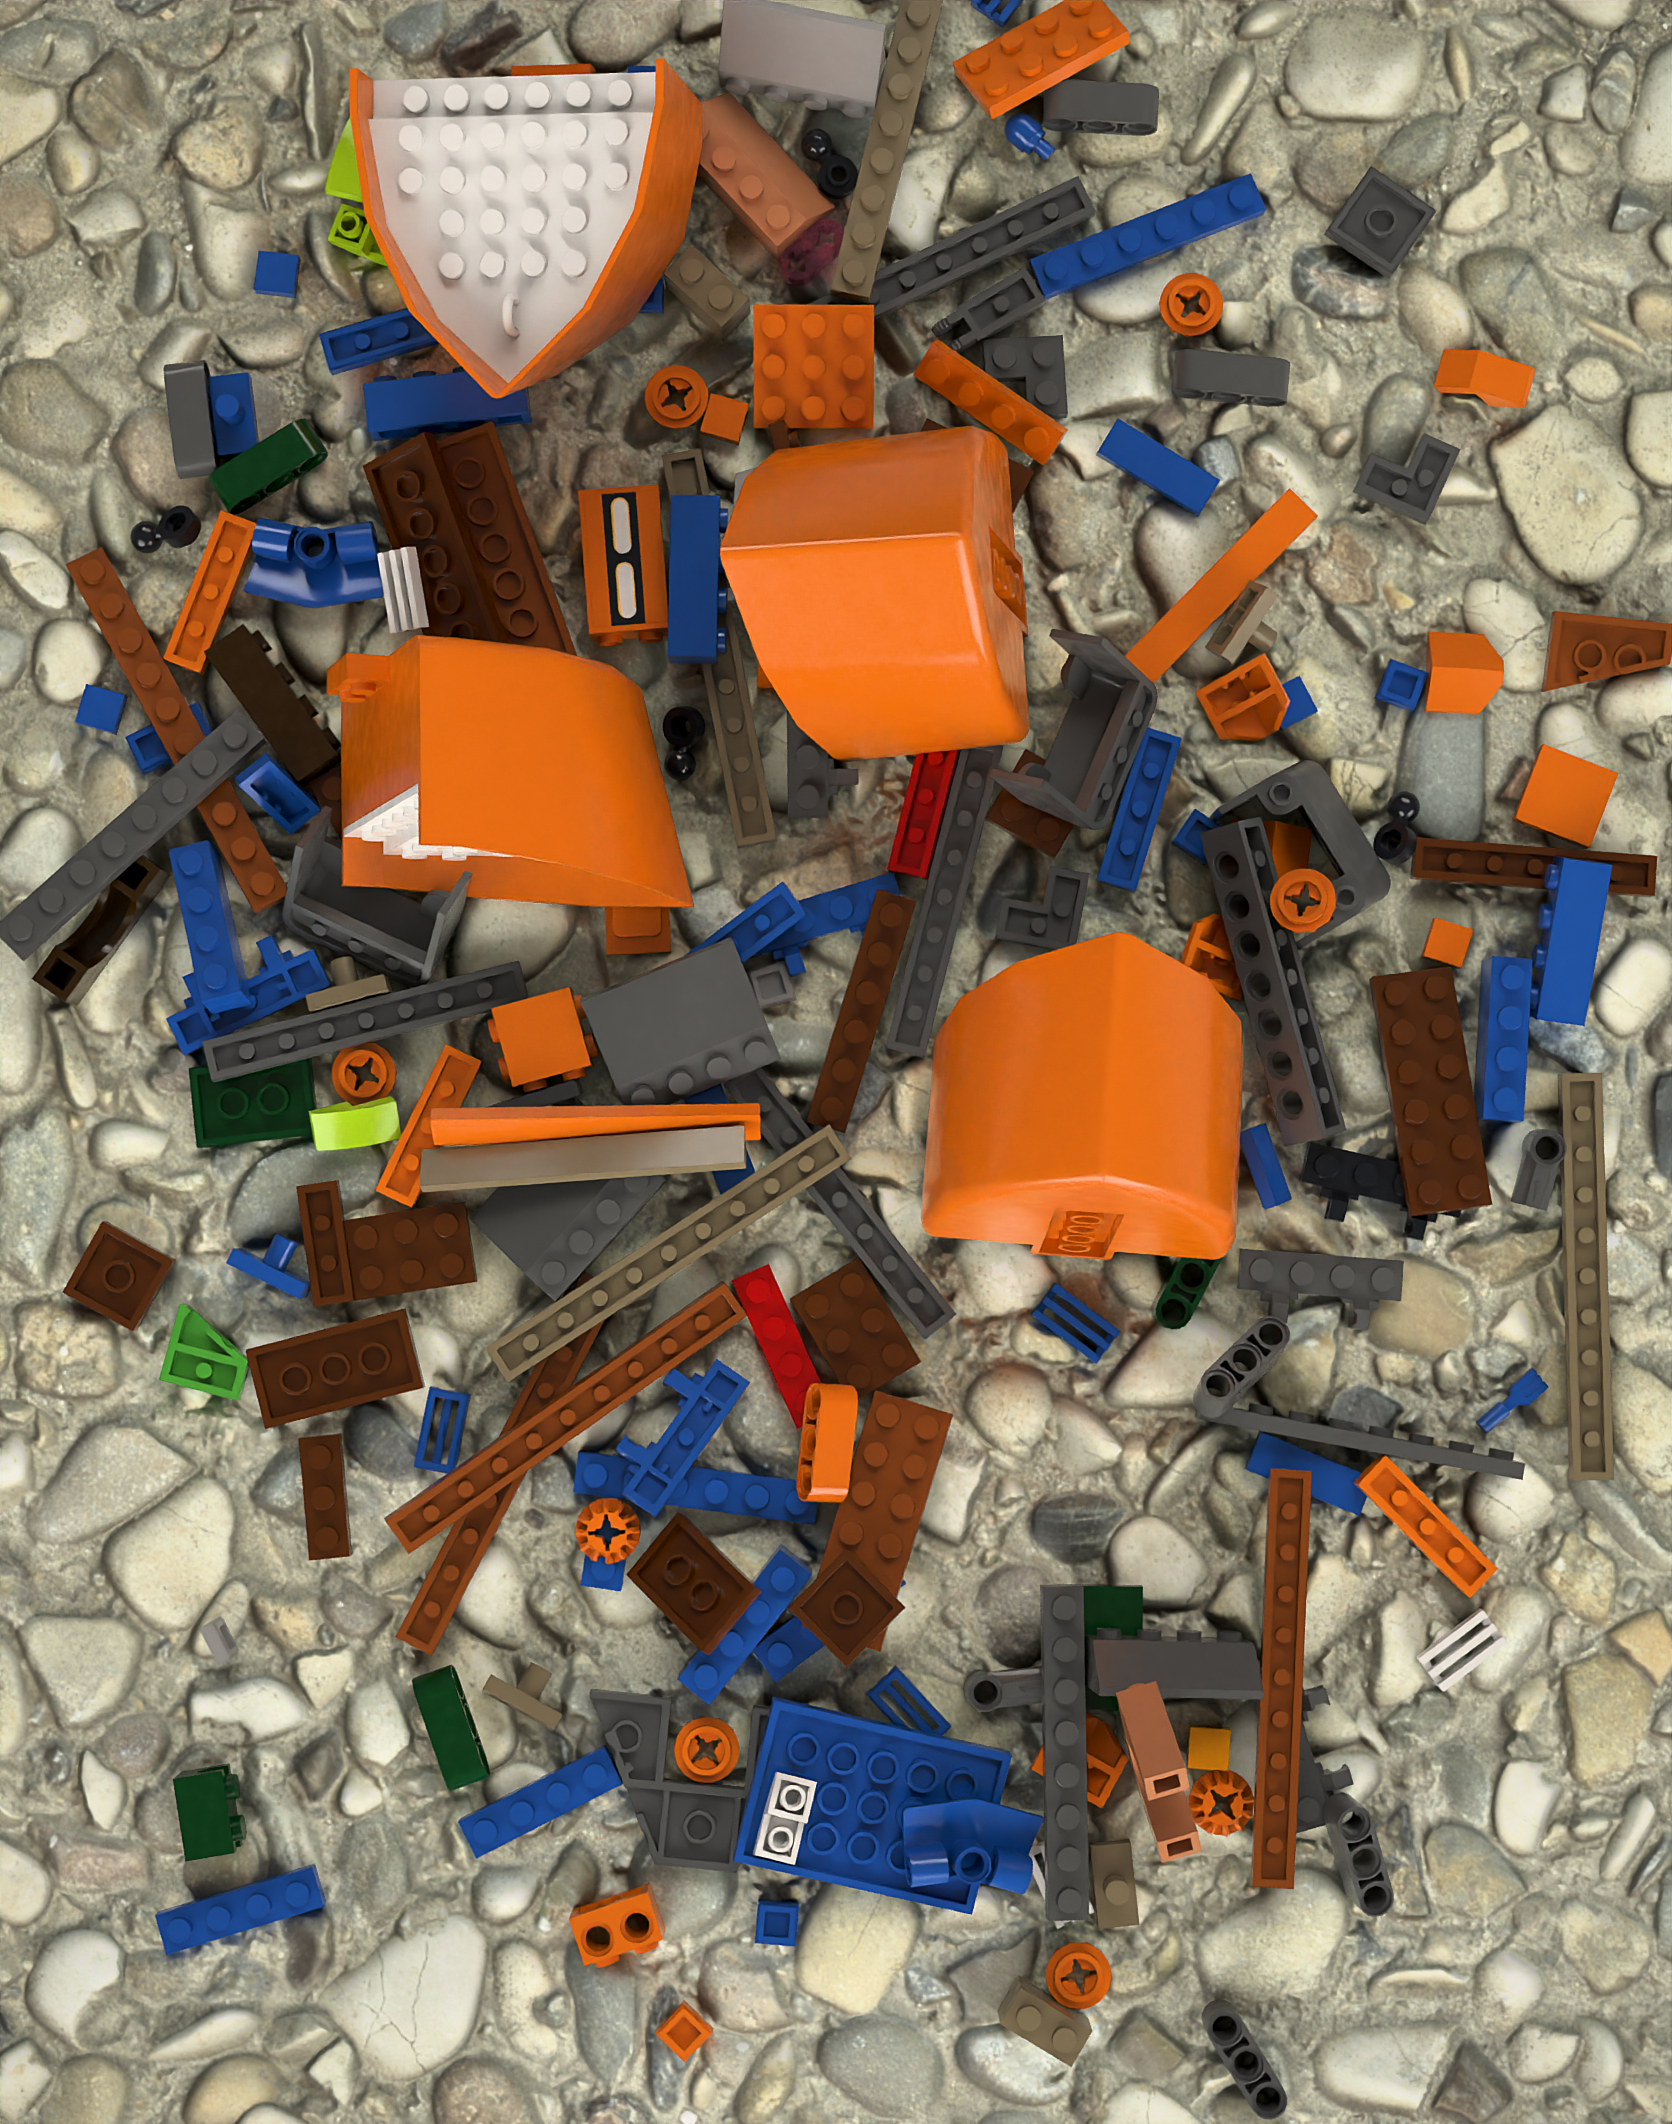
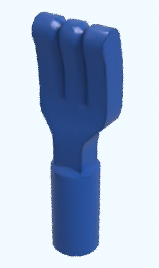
[1476,1368,1549,1434]

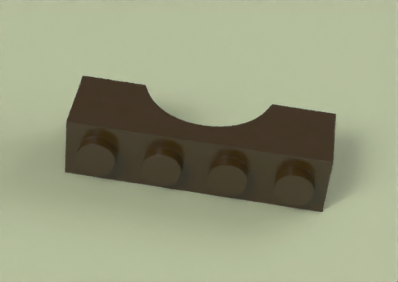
[32,854,171,1006]

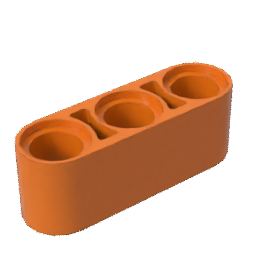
[796,1383,858,1503]

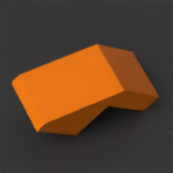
[1433,349,1535,408]

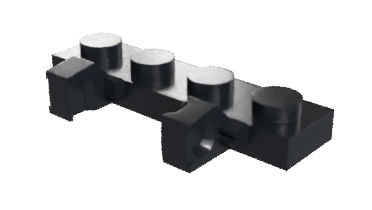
[1299,1142,1461,1241]

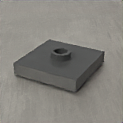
[1324,166,1437,279]

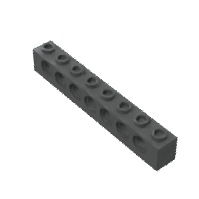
[1200,816,1346,1147]

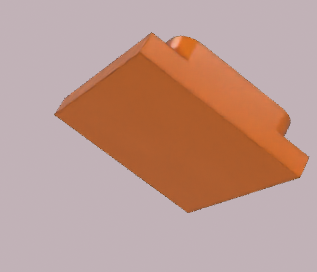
[605,907,671,955]

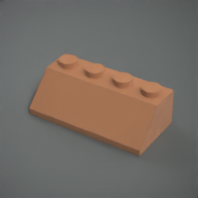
[697,92,836,262]

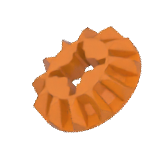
[1159,273,1223,338]
[645,365,709,431]
[1270,869,1336,934]
[331,1042,397,1105]
[575,1498,641,1565]
[674,1716,739,1783]
[1189,1770,1254,1837]
[1046,1941,1111,2009]

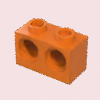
[569,1883,665,1968]

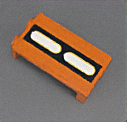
[578,484,668,647]

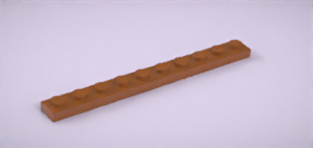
[66,547,287,915]
[395,1272,606,1656]
[384,1281,747,1554]
[1250,1468,1312,1889]

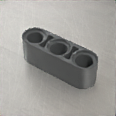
[1042,79,1159,136]
[1172,349,1290,407]
[164,360,221,479]
[1193,1316,1290,1418]
[1323,1792,1394,1917]
[1202,1999,1287,2120]

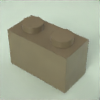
[663,245,751,342]
[997,1975,1092,2067]

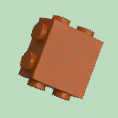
[487,987,599,1093]

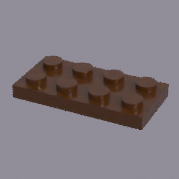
[246,1308,425,1429]

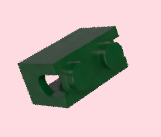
[173,1763,247,1862]

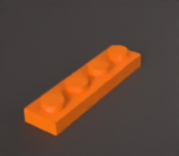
[913,339,1068,466]
[163,510,256,676]
[375,1044,484,1208]
[1353,1453,1498,1598]

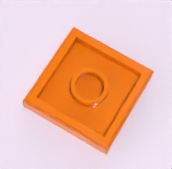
[1512,744,1618,849]

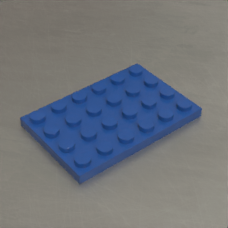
[733,1697,1012,1915]

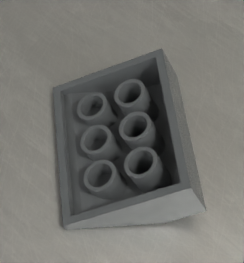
[580,937,781,1105]
[470,1099,668,1301]

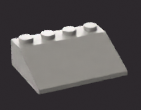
[718,0,886,119]

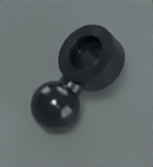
[801,128,858,199]
[130,505,201,553]
[662,706,705,780]
[1373,791,1420,865]

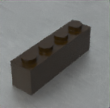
[204,624,341,788]

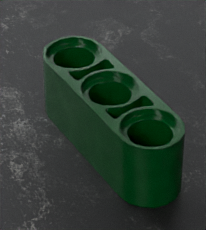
[208,418,328,515]
[1151,1257,1223,1330]
[412,1664,490,1791]

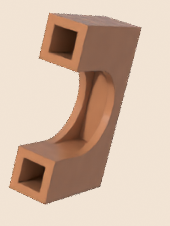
[1116,1681,1202,1863]

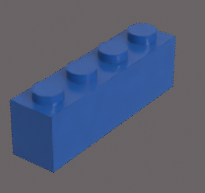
[363,366,532,442]
[667,495,728,664]
[168,840,252,1014]
[1530,856,1612,1026]
[1474,956,1533,1123]
[677,1544,812,1705]

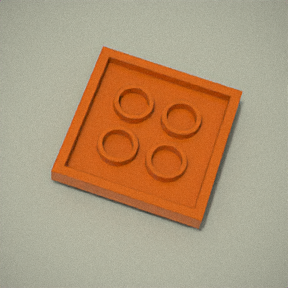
[753,304,874,428]

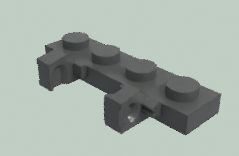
[787,710,859,818]
[1237,1249,1404,1330]
[1252,1669,1354,1833]

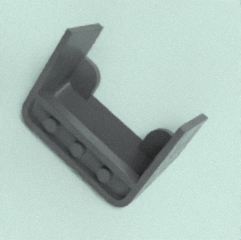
[989,629,1158,830]
[1210,760,1391,950]
[282,805,472,987]

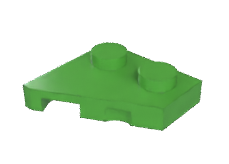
[159,1304,250,1401]

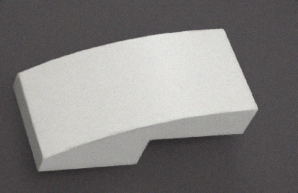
[753,1772,817,1865]

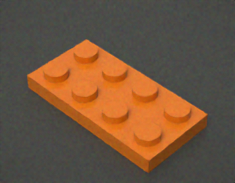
[952,0,1131,120]

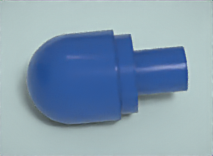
[1004,113,1056,162]

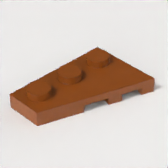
[1541,611,1672,692]

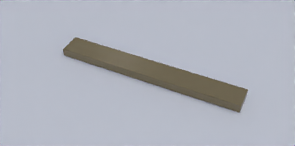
[420,1125,746,1192]

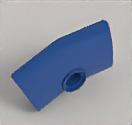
[244,518,384,608]
[903,1798,1044,1894]

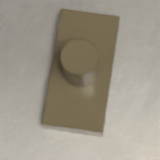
[1205,580,1279,663]
[305,956,394,1013]
[482,1662,563,1731]
[1089,1839,1139,1929]

